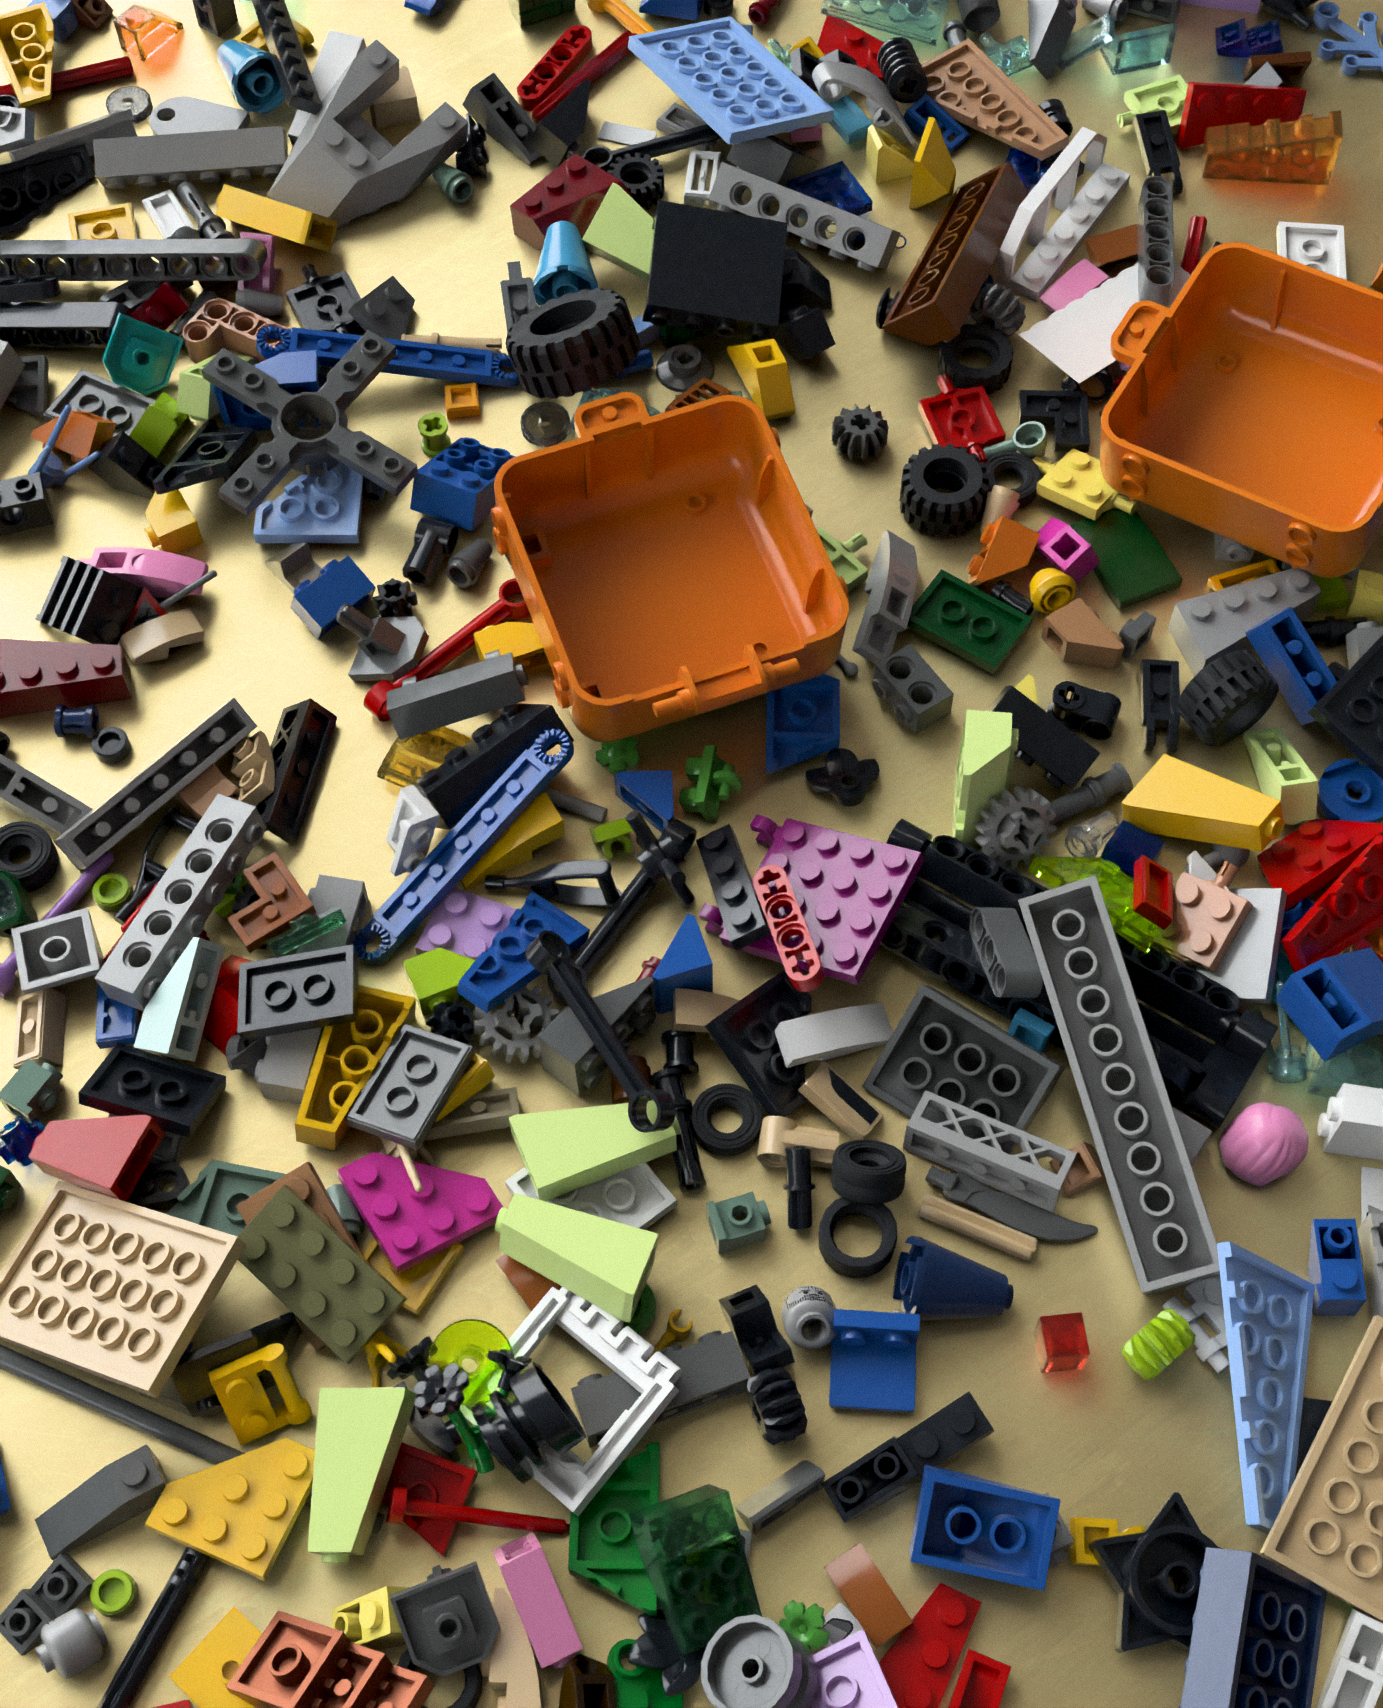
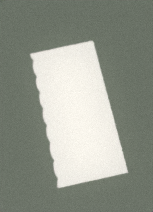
[1018,262,1191,384]

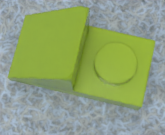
[129,392,189,458]

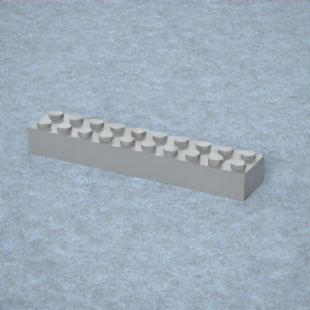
[1018,875,1220,1296]

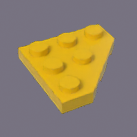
[145,1438,315,1581]

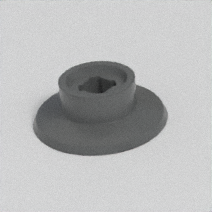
[655,344,715,393]

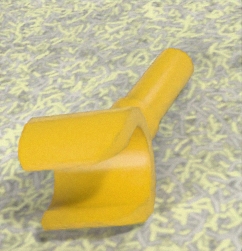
[647,1309,693,1361]

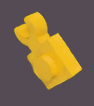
[1070,1517,1145,1566]

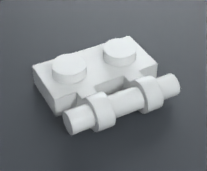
[1163,1275,1230,1374]

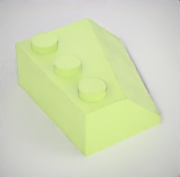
[953,710,1019,851]

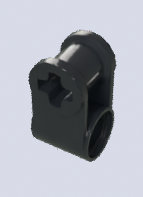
[1047,681,1122,740]

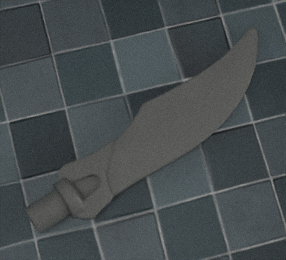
[925,1165,1098,1242]

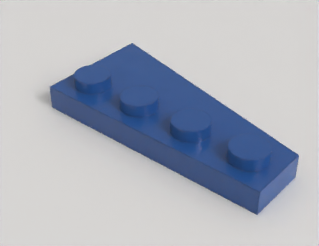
[457,891,590,1013]

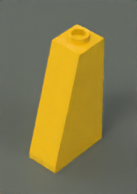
[216,184,339,252]
[1121,754,1284,852]

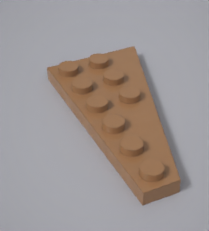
[921,39,1069,160]

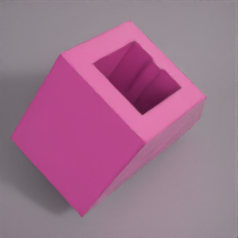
[1034,517,1100,585]

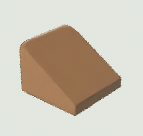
[1049,1141,1106,1197]

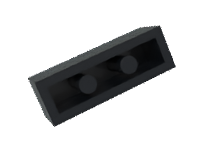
[987,685,1100,790]

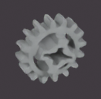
[975,786,1057,869]
[473,985,559,1064]

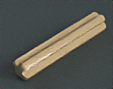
[919,1194,1038,1261]

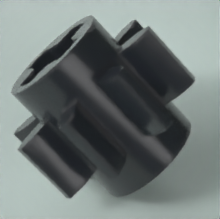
[372,578,418,618]
[426,1000,474,1044]

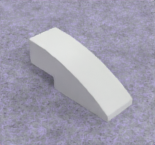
[774,1003,893,1068]
[1317,1608,1383,1708]

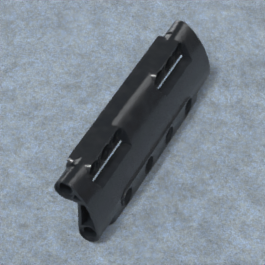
[880,819,1279,1129]

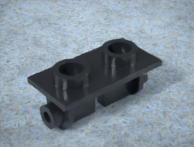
[455,113,489,179]

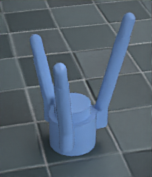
[28,404,101,489]

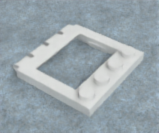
[459,1286,682,1516]

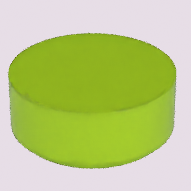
[92,873,133,912]
[90,1569,138,1618]

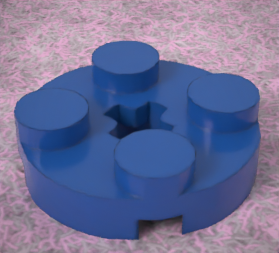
[1317,758,1383,823]

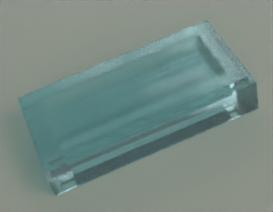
[1058,13,1115,70]

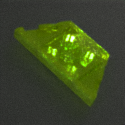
[1028,857,1157,953]

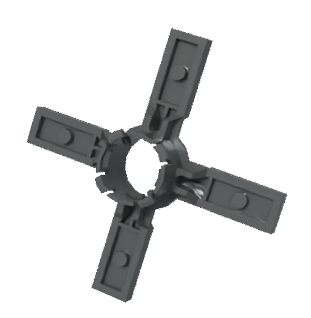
[202,330,418,516]

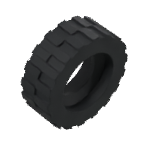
[938,323,1013,395]

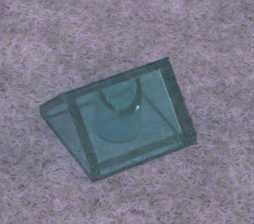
[1097,23,1177,75]

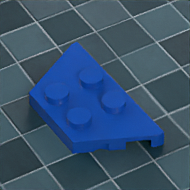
[766,674,840,773]

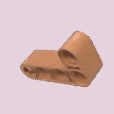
[182,298,289,364]

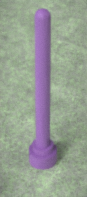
[0,851,114,998]

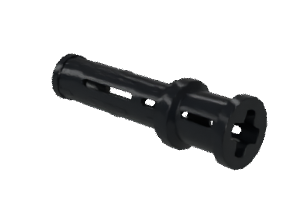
[651,1068,706,1191]

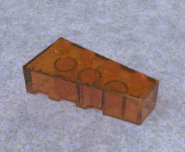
[1201,110,1343,185]

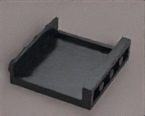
[642,200,787,342]

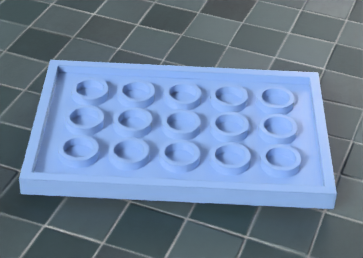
[628,16,834,145]

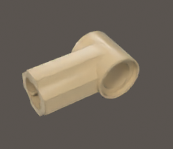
[756,1116,840,1169]

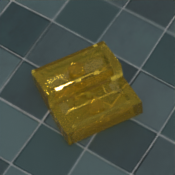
[377,726,473,788]

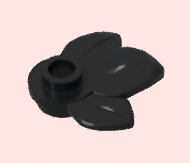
[805,748,880,807]
[628,1609,713,1697]

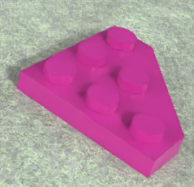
[337,1152,503,1274]

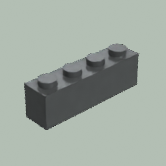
[571,1331,750,1448]

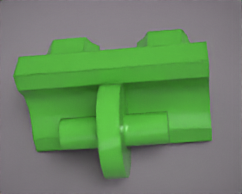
[679,745,743,822]

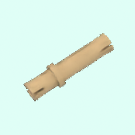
[401,332,502,354]

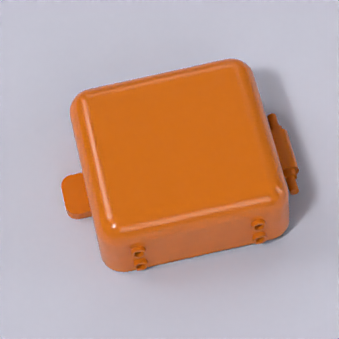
[1100,242,1383,578]
[491,392,849,743]

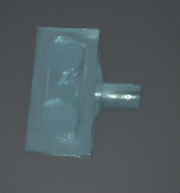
[979,32,1033,77]

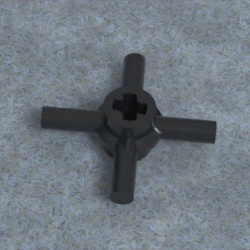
[625,810,695,906]

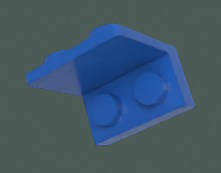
[829,1309,920,1413]

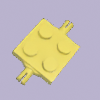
[1032,448,1138,521]

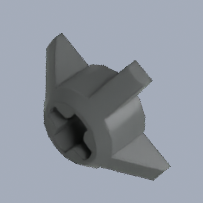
[226,1034,266,1077]

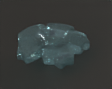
[768,38,792,69]

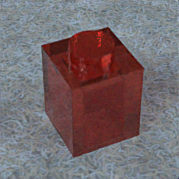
[1033,1312,1090,1373]

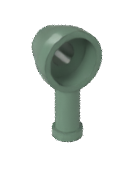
[983,421,1047,459]

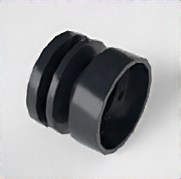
[471,1362,586,1484]

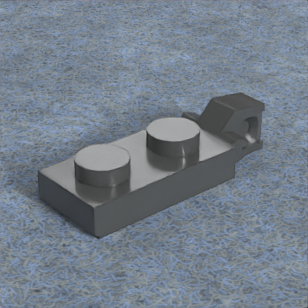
[500,261,537,332]

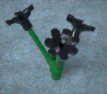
[387,1336,543,1474]

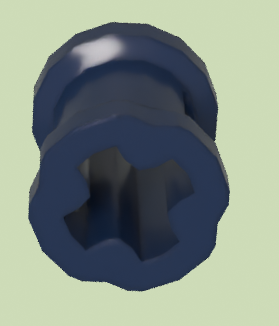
[54,705,100,738]

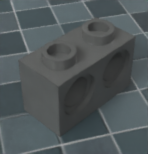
[872,644,954,734]

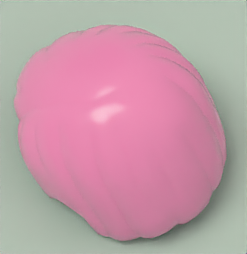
[1219,1102,1309,1187]

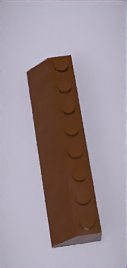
[882,161,1029,346]

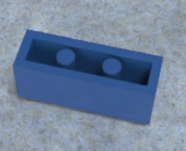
[1245,607,1337,725]

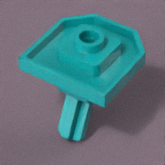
[102,313,184,395]

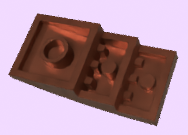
[226,1610,434,1708]

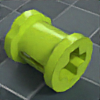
[418,413,451,458]

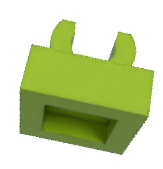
[589,817,633,859]

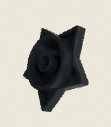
[1089,1492,1223,1653]

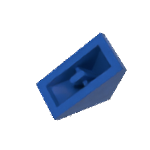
[614,770,674,833]

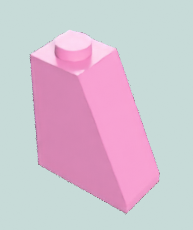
[492,1531,583,1669]

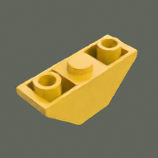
[727,339,795,421]

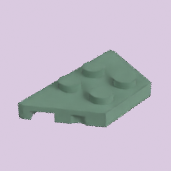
[167,1159,286,1236]

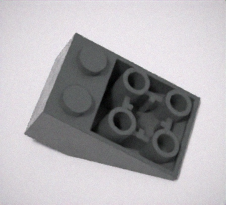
[538,977,656,1097]

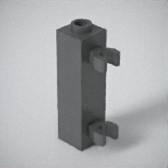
[387,649,529,740]

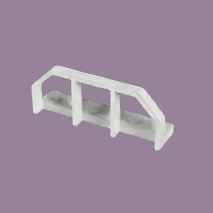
[995,127,1131,302]

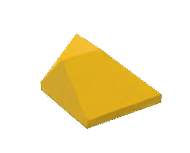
[909,117,956,210]

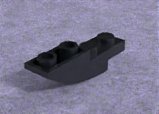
[821,1392,994,1523]

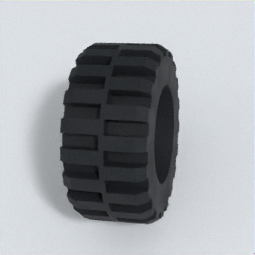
[505,288,640,399]

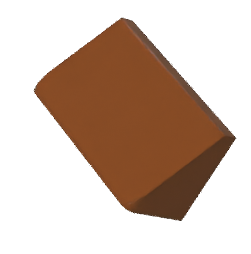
[1084,224,1138,269]

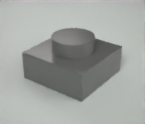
[1119,611,1156,660]

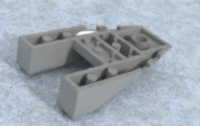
[267,39,468,229]

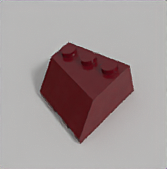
[510,153,634,251]

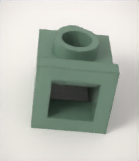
[0,1058,63,1131]
[706,1191,771,1254]

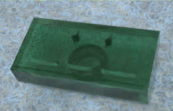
[265,906,346,957]

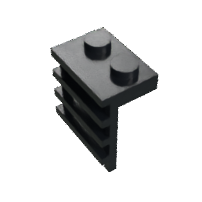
[34,555,142,645]

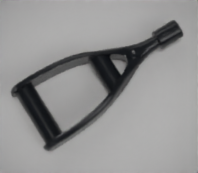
[113,807,199,925]
[485,860,622,906]

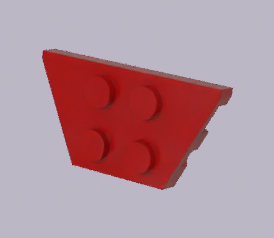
[817,12,886,85]
[1257,819,1383,912]

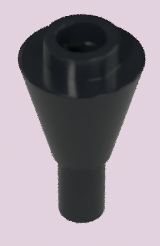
[1261,0,1314,31]

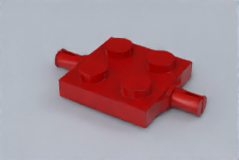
[918,374,1006,463]

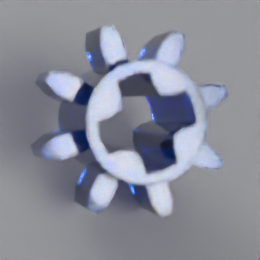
[0,1116,45,1167]

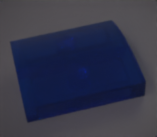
[1215,18,1284,58]

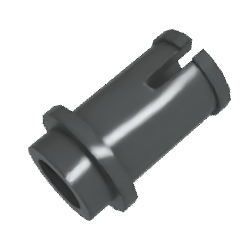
[943,20,967,48]

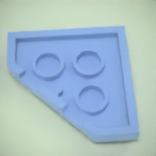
[253,462,365,543]

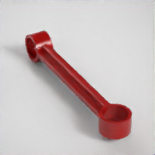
[363,578,530,722]

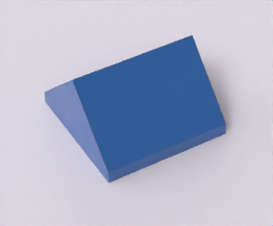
[652,914,713,1014]

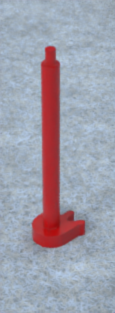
[386,1482,570,1535]

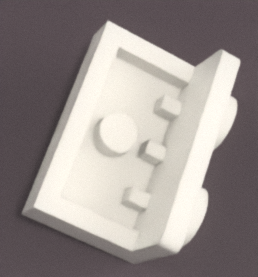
[386,784,439,877]

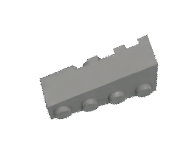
[1168,568,1321,677]

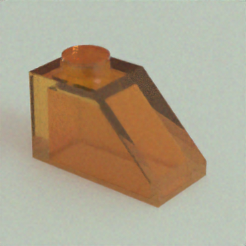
[113,4,184,62]

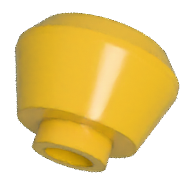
[1029,568,1076,614]

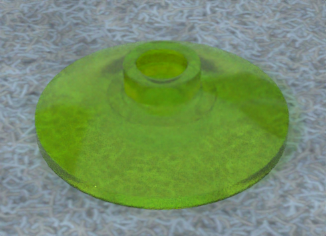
[428,1319,513,1406]

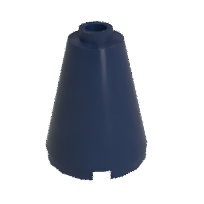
[893,1236,1014,1321]

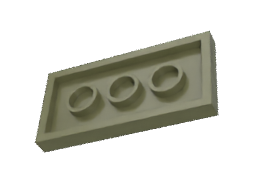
[237,1185,407,1364]

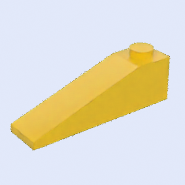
[0,2,55,108]

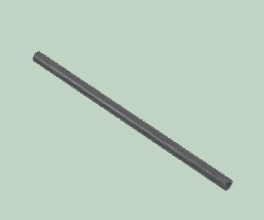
[0,1344,385,1536]

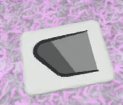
[820,1603,864,1648]

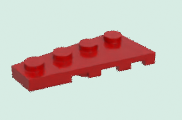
[1281,835,1383,973]
[879,1582,982,1708]

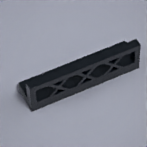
[256,698,337,843]

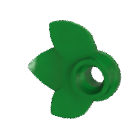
[607,1639,684,1708]

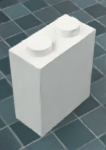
[1317,1083,1383,1161]

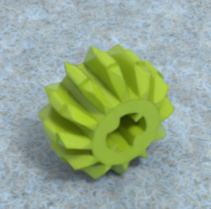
[1121,1309,1196,1380]

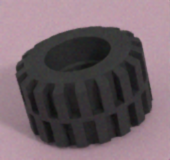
[899,444,989,538]
[1176,650,1279,746]

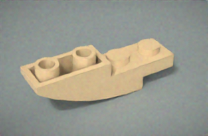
[482,1588,544,1708]

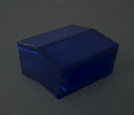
[1099,820,1165,879]

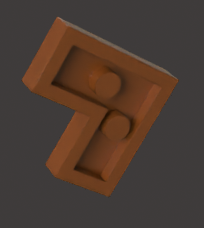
[227,851,316,953]

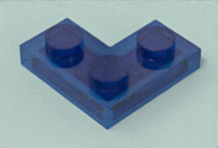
[787,161,873,216]

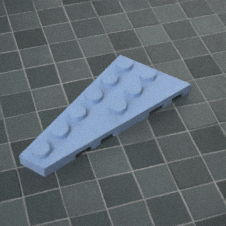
[1217,1241,1315,1534]

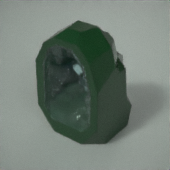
[0,870,38,938]

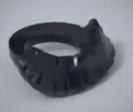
[1061,366,1113,404]

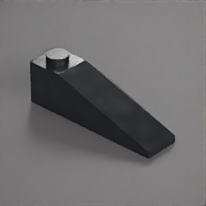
[0,144,96,235]

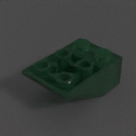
[629,1484,762,1655]

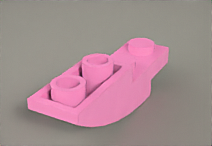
[78,547,209,598]

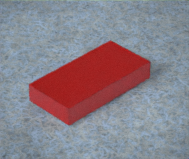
[1133,855,1173,930]

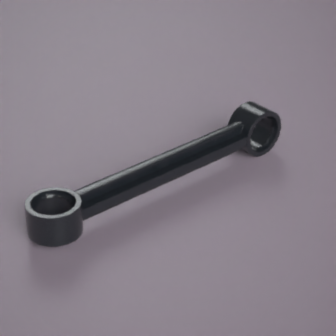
[582,124,722,172]
[547,819,697,1006]
[525,930,676,1133]

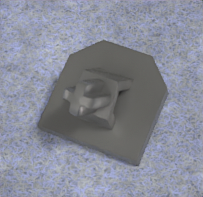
[335,603,429,681]
[390,1561,500,1677]

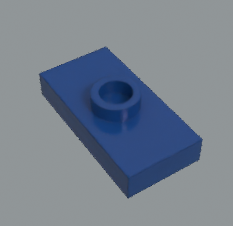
[96,984,139,1049]

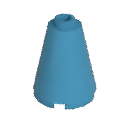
[217,40,285,114]
[533,221,598,306]

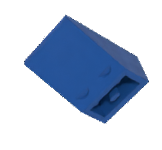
[410,437,516,531]
[1276,948,1383,1062]

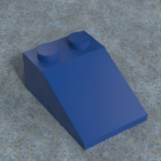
[214,350,324,431]
[908,1465,1061,1591]

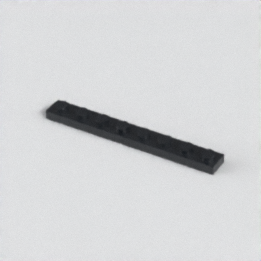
[252,0,322,115]

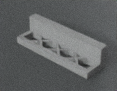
[8,108,138,162]
[903,1090,1077,1213]

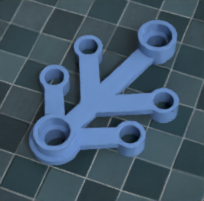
[1313,1,1383,76]

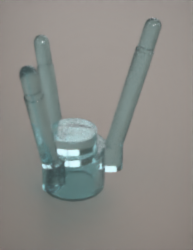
[1254,982,1314,1083]

